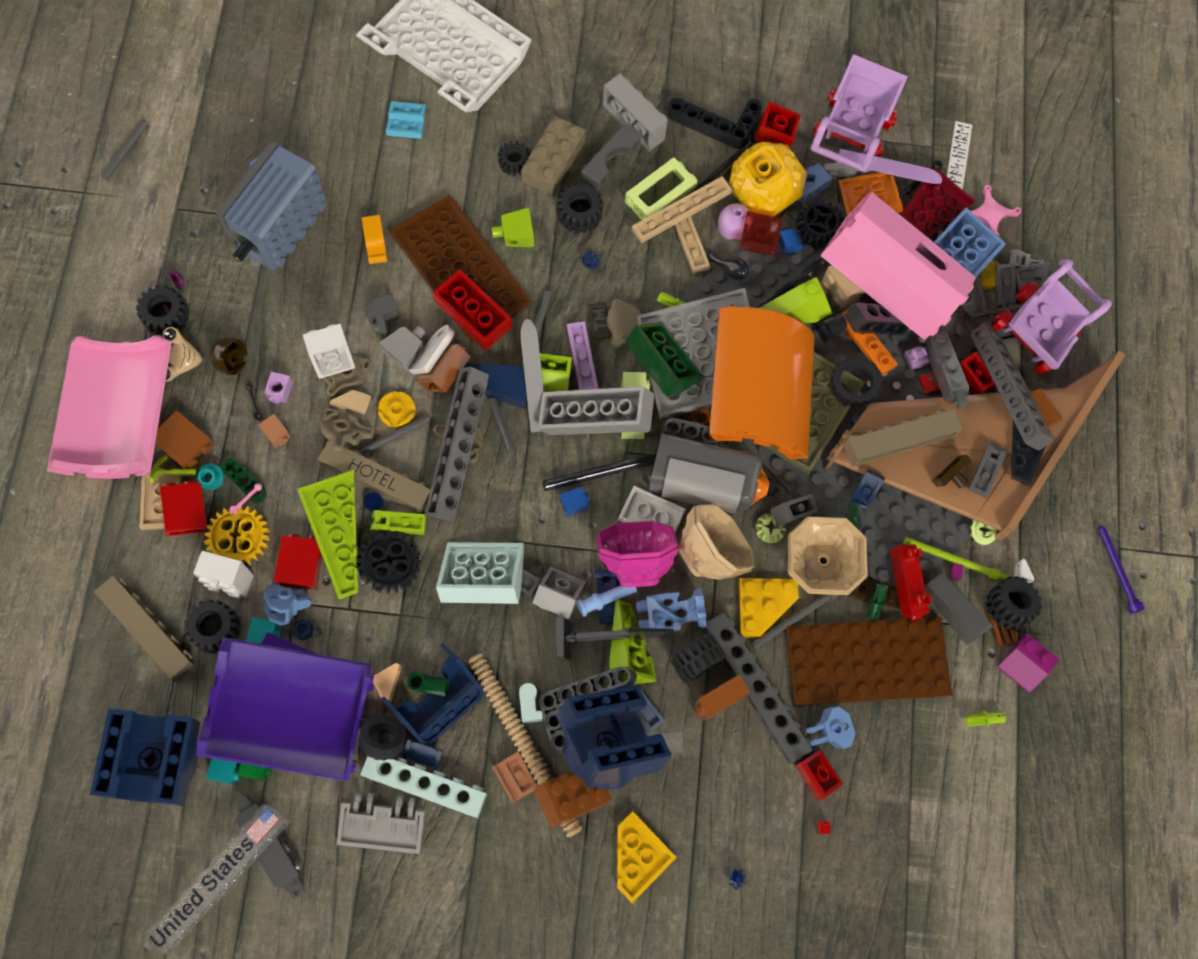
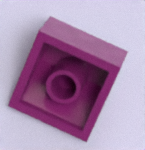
[997,634,1060,693]

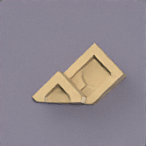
[329,390,371,415]

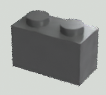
[770,494,819,527]

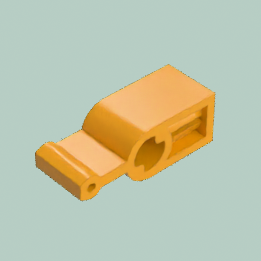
[361,215,388,264]

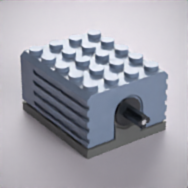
[216,141,327,271]

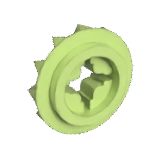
[755,513,787,543]
[970,520,998,545]

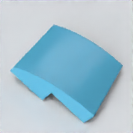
[386,101,426,139]

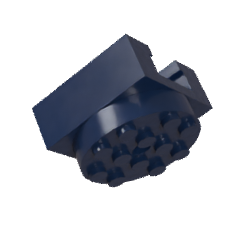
[556,684,672,789]
[90,708,201,806]

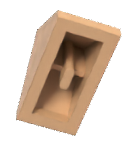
[373,663,402,703]

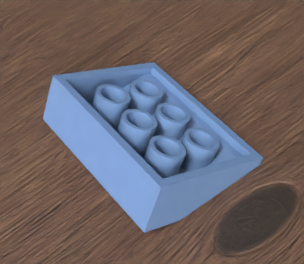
[934,208,1006,277]

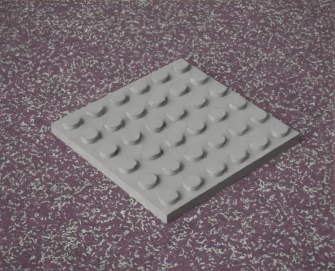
[636,288,750,419]

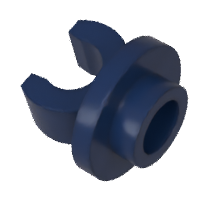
[582,250,601,270]

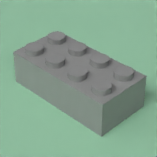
[603,74,668,152]

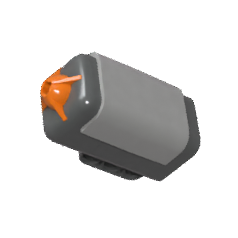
[649,418,770,514]

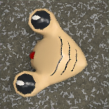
[163,327,203,382]

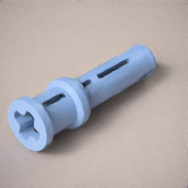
[576,586,637,617]

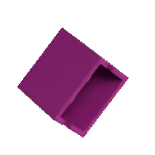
[168,269,185,288]
[949,564,963,581]

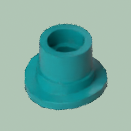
[196,463,224,490]

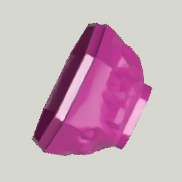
[597,521,679,587]

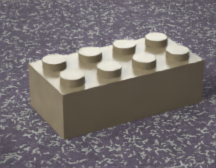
[521,116,586,196]

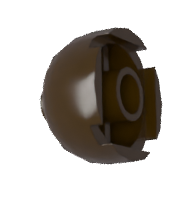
[210,337,247,375]

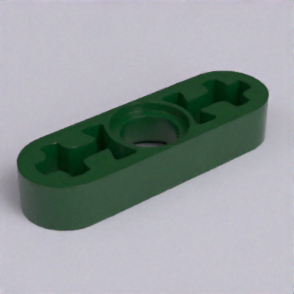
[221,458,267,503]

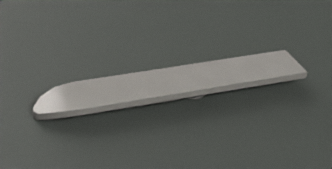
[521,319,544,432]

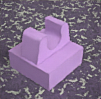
[904,346,930,370]

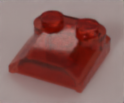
[740,211,783,255]

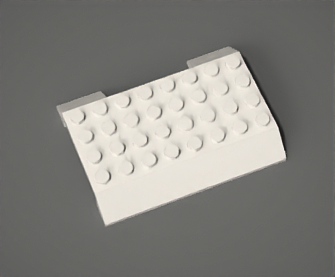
[356,0,531,112]

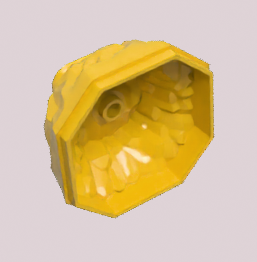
[729,142,807,217]

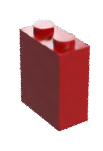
[159,481,207,537]
[274,534,322,590]

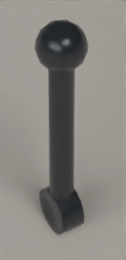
[245,384,262,421]

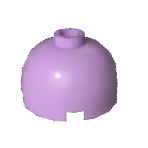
[718,203,753,241]

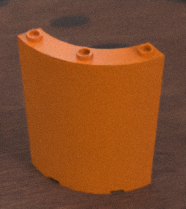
[709,305,814,459]

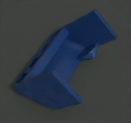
[381,643,484,746]

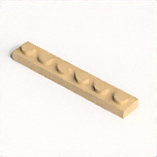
[632,177,732,243]

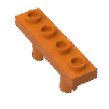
[841,309,898,376]

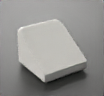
[1014,559,1034,583]

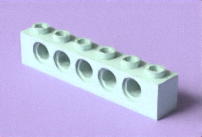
[360,756,487,819]

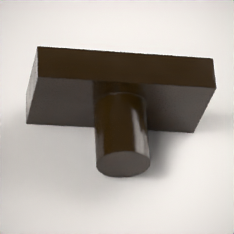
[932,455,972,488]

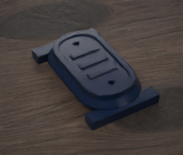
[402,738,443,771]

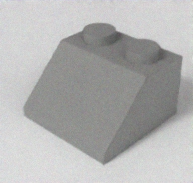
[532,566,586,619]

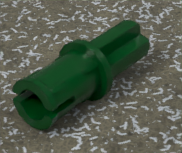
[867,582,888,620]

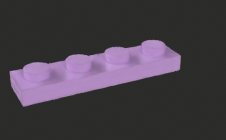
[567,321,598,390]

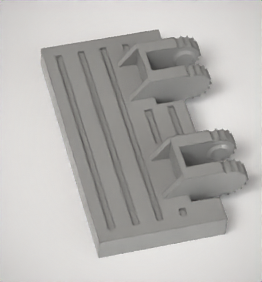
[336,792,426,854]

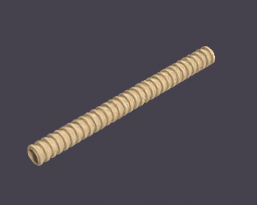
[467,653,583,838]

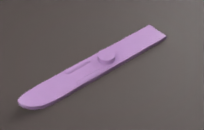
[836,149,942,184]

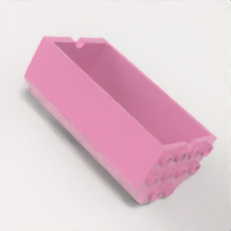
[820,192,976,340]

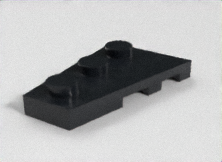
[1011,420,1046,486]

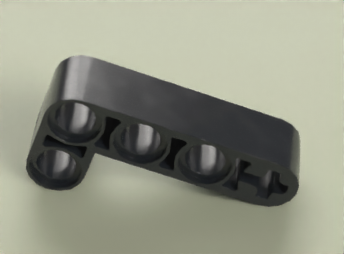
[789,272,847,342]

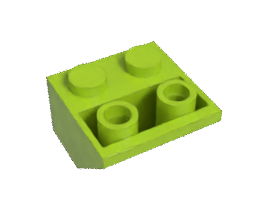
[540,353,572,392]

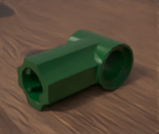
[407,672,449,697]

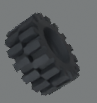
[498,141,530,176]

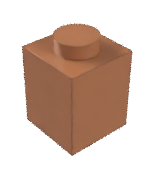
[258,414,291,448]

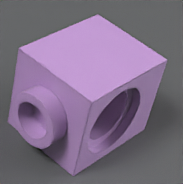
[264,372,293,404]

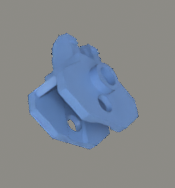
[263,584,312,626]
[806,706,856,749]

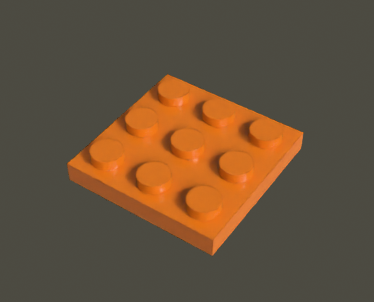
[838,172,903,216]

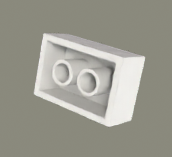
[303,324,355,379]
[193,551,254,599]

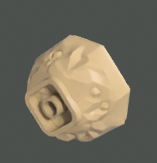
[678,504,754,580]
[788,516,868,595]

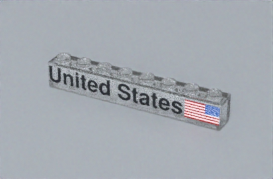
[146,804,291,955]

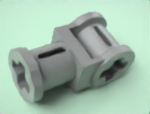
[1008,249,1045,269]

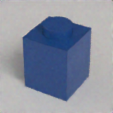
[560,487,590,517]

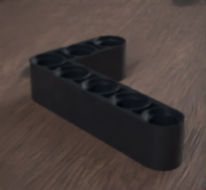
[667,98,762,149]
[539,666,637,750]

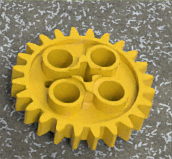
[204,505,270,566]

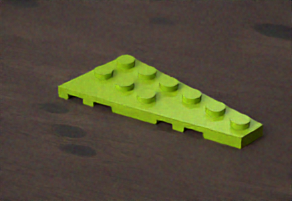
[297,470,358,600]

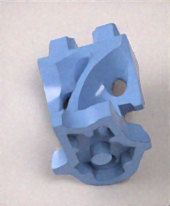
[636,588,707,631]

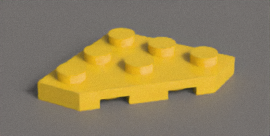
[739,578,799,638]
[617,811,677,903]

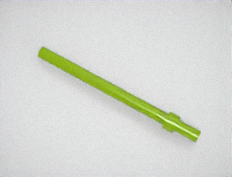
[903,537,1009,581]

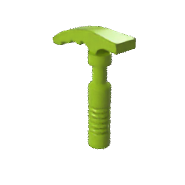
[149,454,197,483]

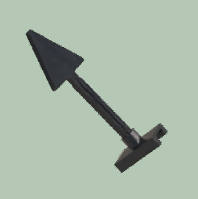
[556,617,674,660]

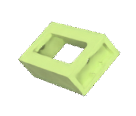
[625,157,698,220]

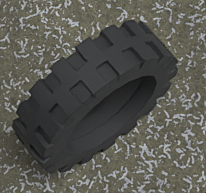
[829,356,882,408]

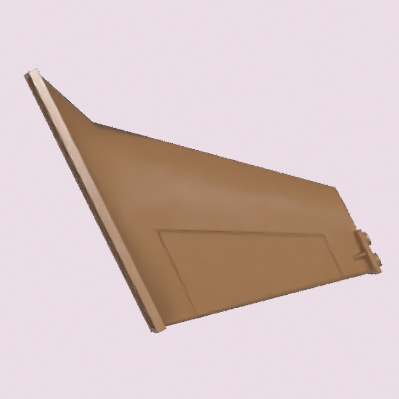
[826,351,1126,541]

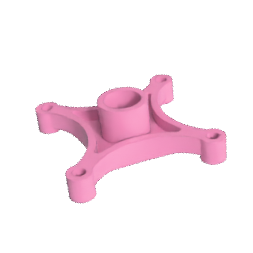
[971,185,1021,237]

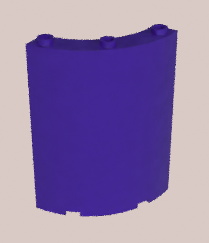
[196,637,374,781]

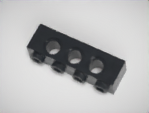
[844,303,909,335]

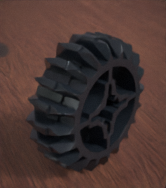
[795,199,844,247]

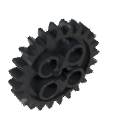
[356,530,421,594]

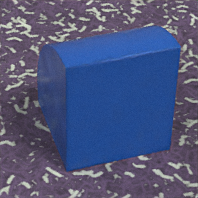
[777,229,804,255]

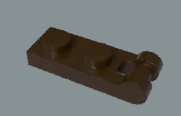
[848,580,901,610]

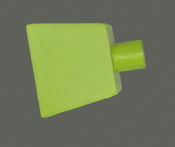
[491,208,534,247]

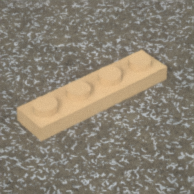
[674,216,710,274]

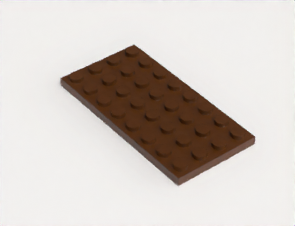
[389,194,532,343]
[785,617,952,706]

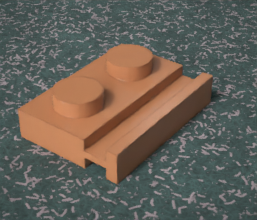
[492,752,538,803]

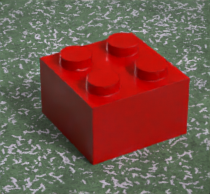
[754,101,801,148]

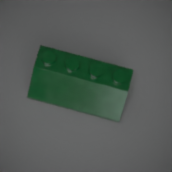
[625,322,703,397]

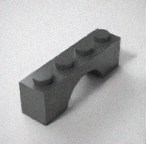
[580,124,642,192]

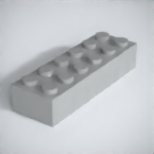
[538,386,654,435]

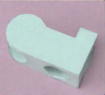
[519,683,543,723]

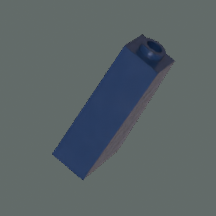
[456,363,527,408]

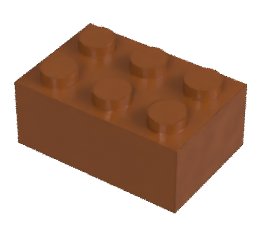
[534,771,612,829]

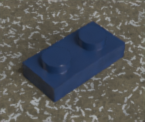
[850,469,885,510]

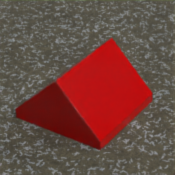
[795,749,843,801]

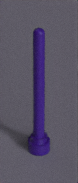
[1098,526,1145,614]

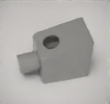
[379,326,426,372]

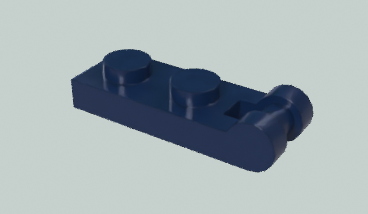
[595,569,617,624]

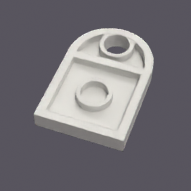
[408,325,455,375]

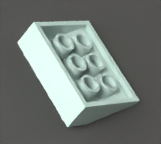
[436,542,524,604]

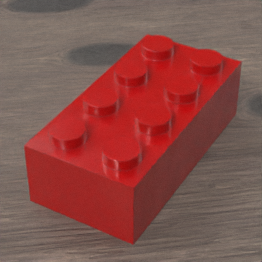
[432,269,512,351]

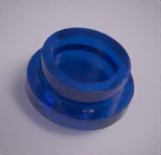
[363,492,383,512]
[730,869,746,890]

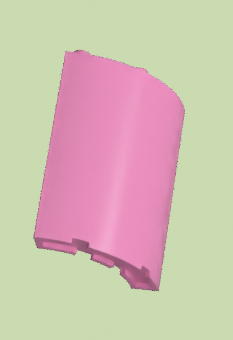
[47,336,172,479]

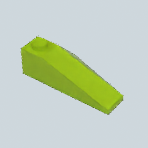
[759,277,832,324]
[609,600,657,685]

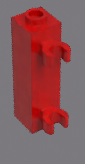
[889,544,932,621]

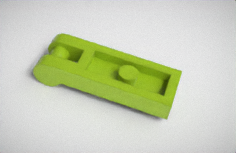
[370,510,427,535]

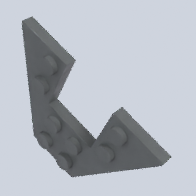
[958,262,1051,345]

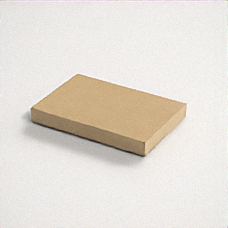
[139,472,183,530]

